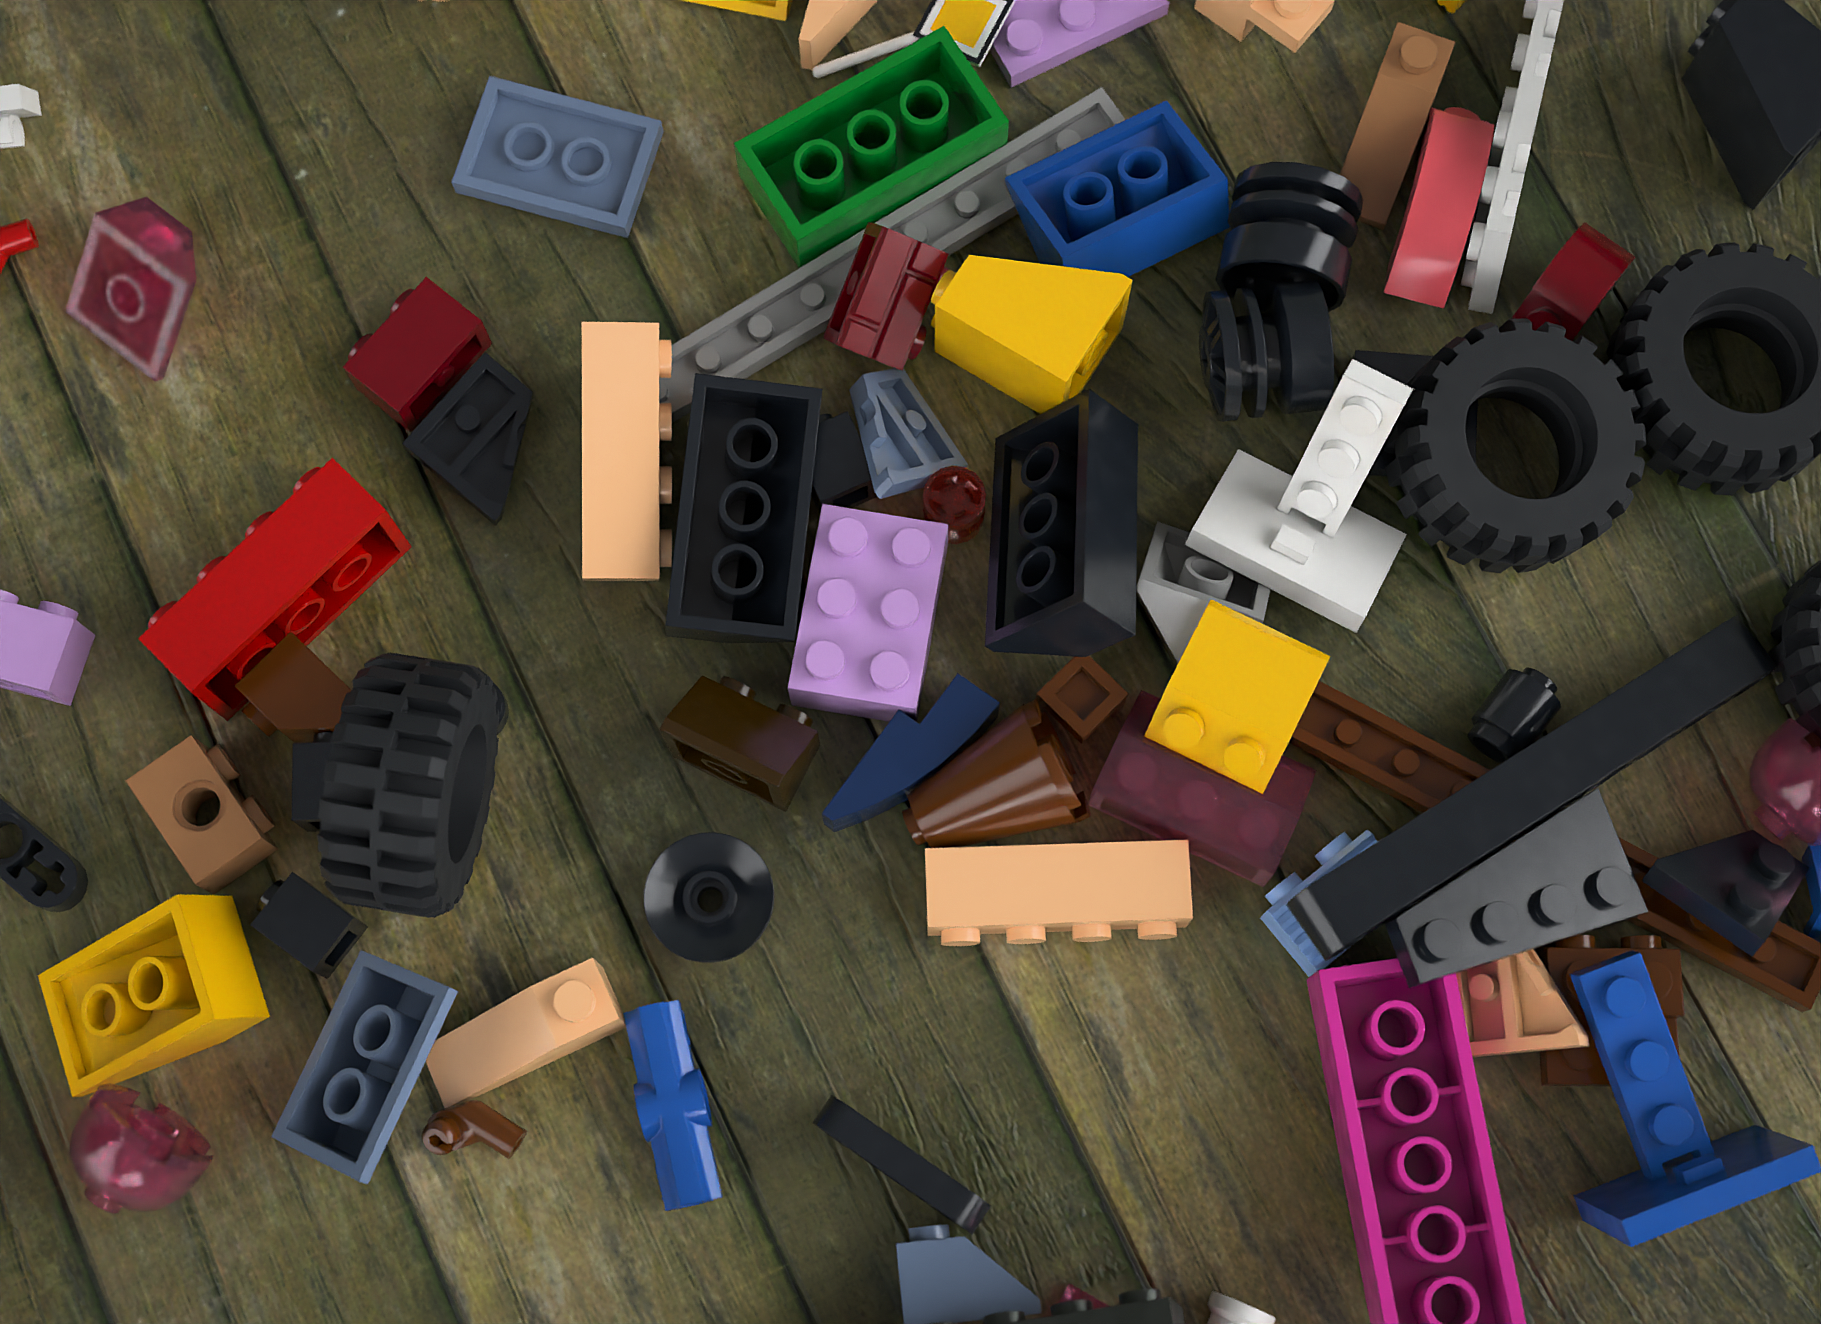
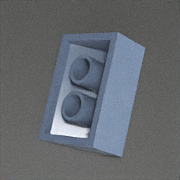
[271,950,458,1184]

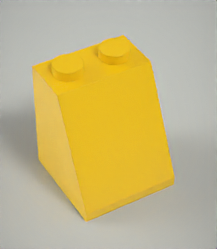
[931,255,1133,414]

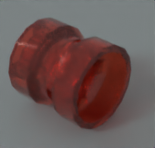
[923,466,986,544]

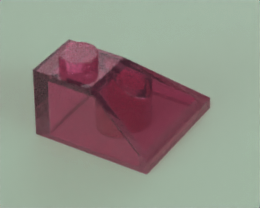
[65,197,196,382]

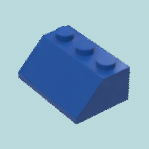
[1005,100,1230,277]

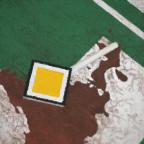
[812,0,1015,78]

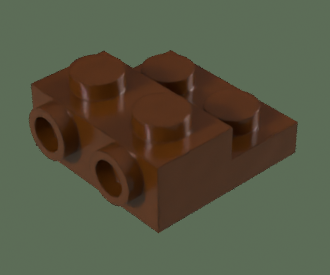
[1537,935,1685,1086]

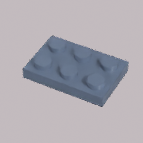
[451,76,664,238]

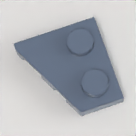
[849,368,968,499]

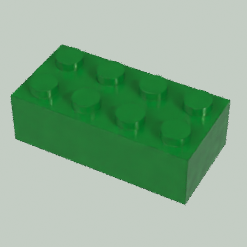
[734,26,1009,268]

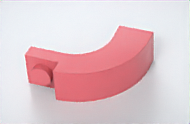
[1384,107,1495,309]

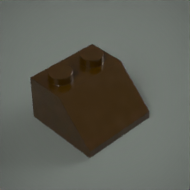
[659,675,820,812]

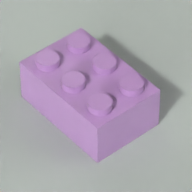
[788,504,948,722]

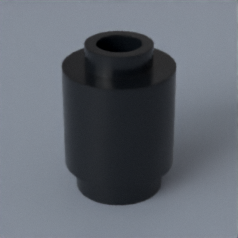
[1467,667,1561,763]

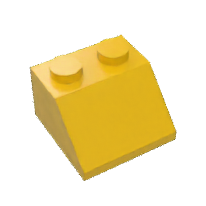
[1144,599,1330,794]

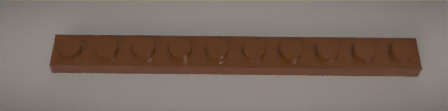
[1289,681,1821,1012]

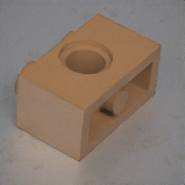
[125,735,278,894]

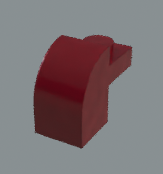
[1511,223,1636,341]

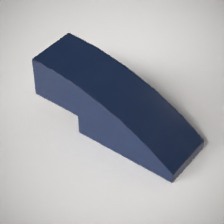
[822,673,1000,832]

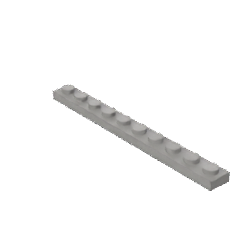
[659,87,1126,423]

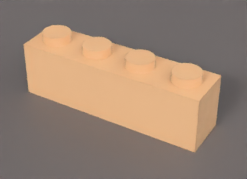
[582,322,672,581]
[925,840,1193,946]

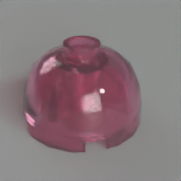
[1749,718,1821,846]
[69,1084,213,1213]

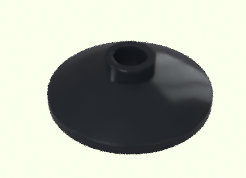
[643,832,775,963]

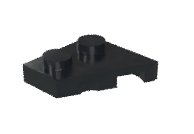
[402,352,533,526]
[1641,830,1810,956]

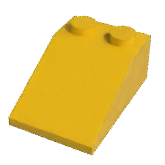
[38,894,270,1097]

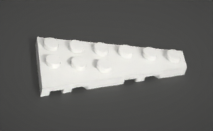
[1461,0,1564,314]

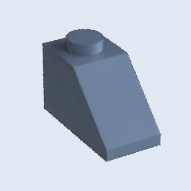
[896,1224,1041,1324]

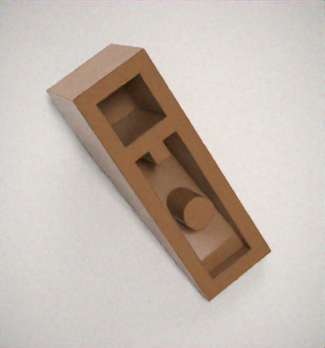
[1340,22,1455,230]

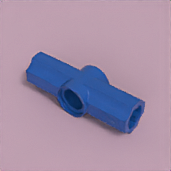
[623,1000,723,1211]

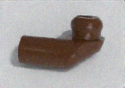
[422,1100,527,1159]

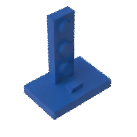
[1570,950,1821,1247]

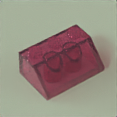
[1088,690,1317,887]

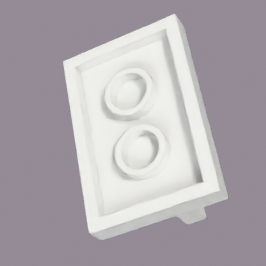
[1185,359,1413,633]

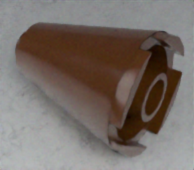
[902,699,1091,848]

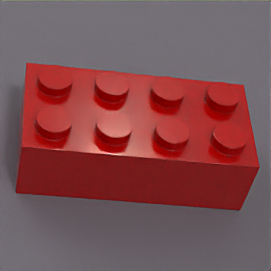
[138,458,412,721]

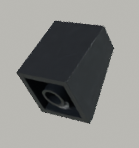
[1681,0,1821,210]

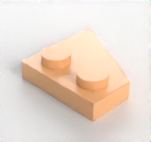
[1456,949,1589,1057]

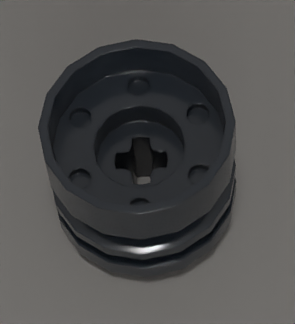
[1215,162,1363,312]
[1199,280,1334,422]

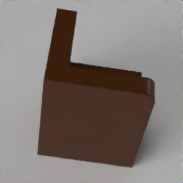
[1035,656,1129,744]

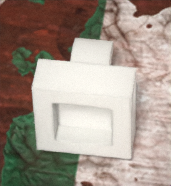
[0,84,42,149]

